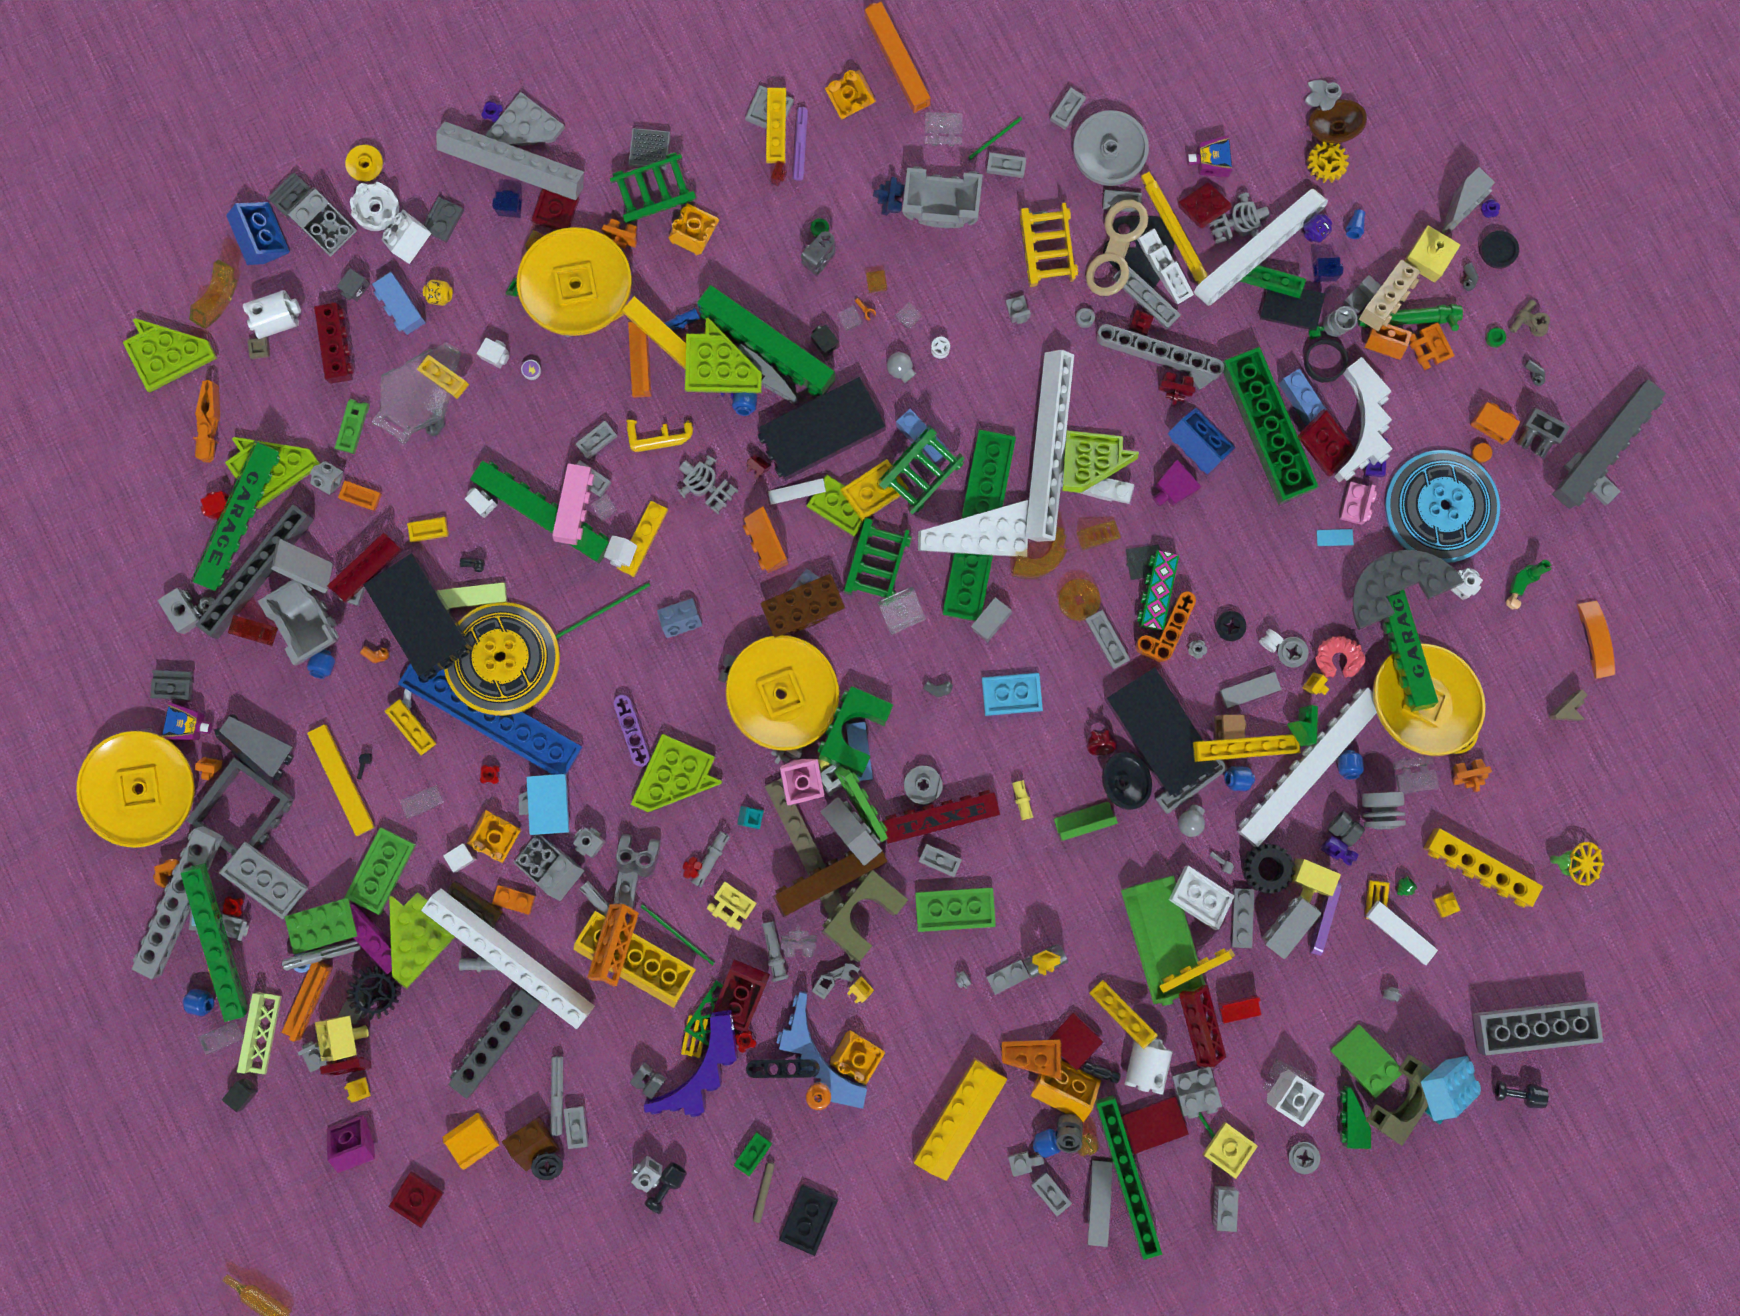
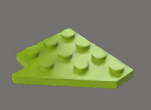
[123,318,217,393]
[685,318,762,393]
[1062,430,1139,493]
[225,437,320,509]
[630,734,723,812]
[389,892,455,989]

